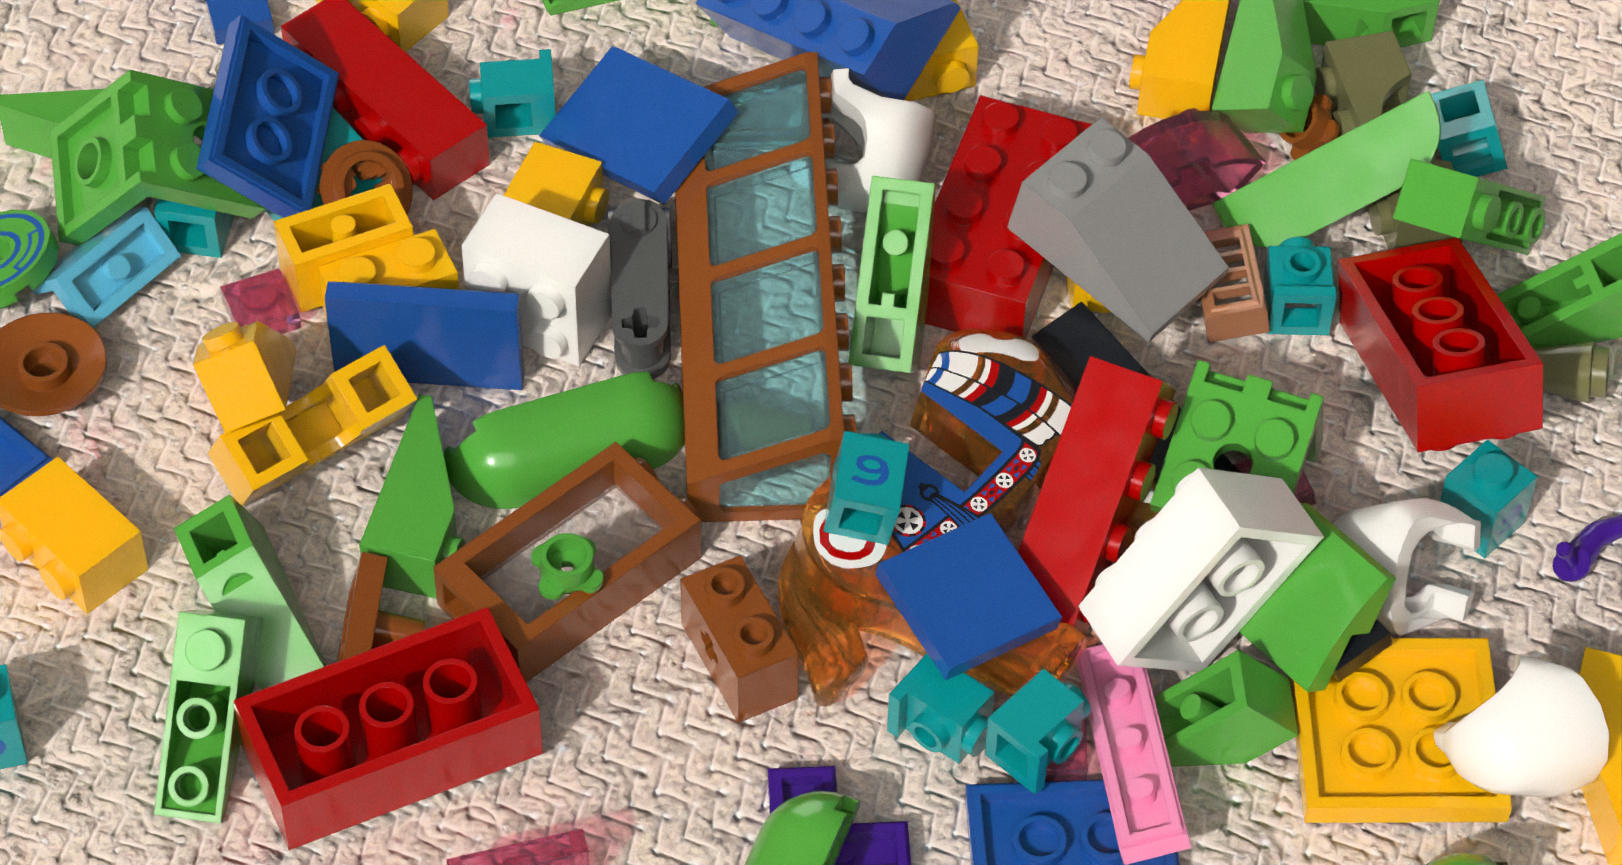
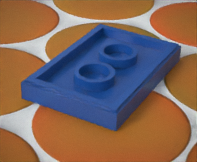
[196,15,339,218]
[539,46,739,205]
[325,281,525,390]
[965,779,1180,865]

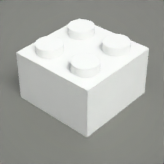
[461,193,612,366]

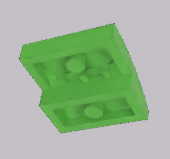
[1239,503,1396,692]

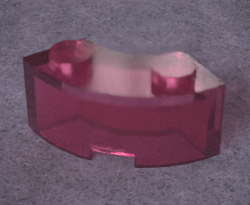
[1128,108,1266,211]

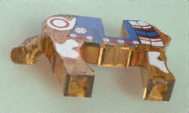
[778,329,1158,707]

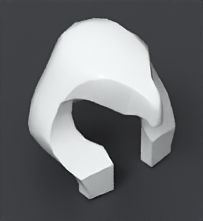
[793,68,937,214]
[1331,498,1481,636]
[1433,651,1609,798]

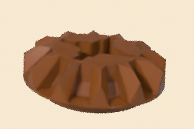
[316,140,413,214]

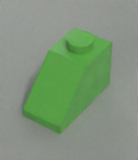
[1154,650,1298,767]

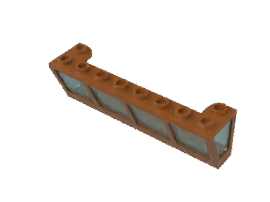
[675,52,856,522]

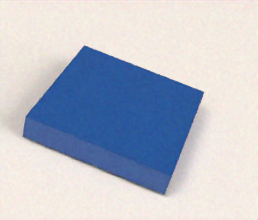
[875,513,1062,681]

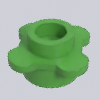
[531,533,604,600]

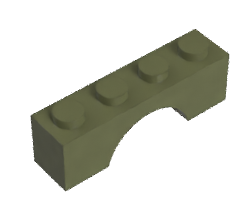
[1315,31,1463,250]

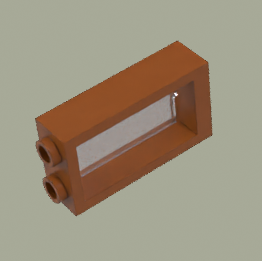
[433,442,702,683]

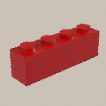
[281,0,490,201]
[1018,356,1178,637]

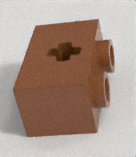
[680,555,799,723]

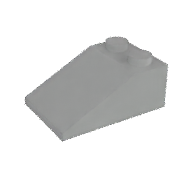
[1007,117,1229,342]

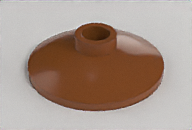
[0,313,107,416]

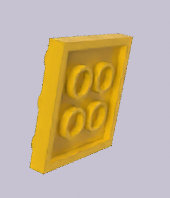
[1289,638,1512,823]

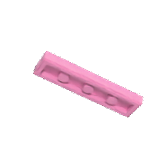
[1074,644,1192,865]

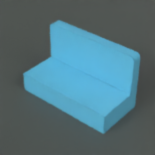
[28,206,181,328]

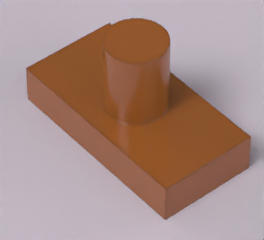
[336,552,425,662]

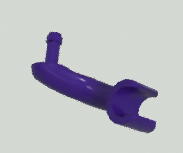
[1552,514,1622,582]

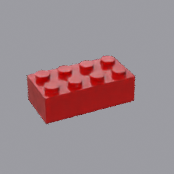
[925,95,1092,341]
[1338,237,1543,452]
[233,607,543,850]

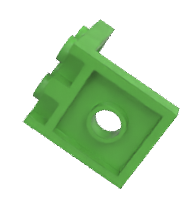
[50,69,266,246]
[1150,360,1324,513]

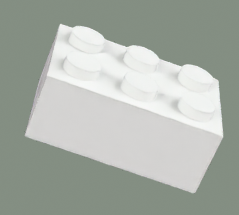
[1078,467,1324,672]

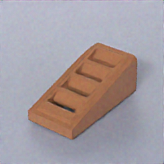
[1200,224,1270,343]

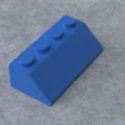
[696,0,961,100]

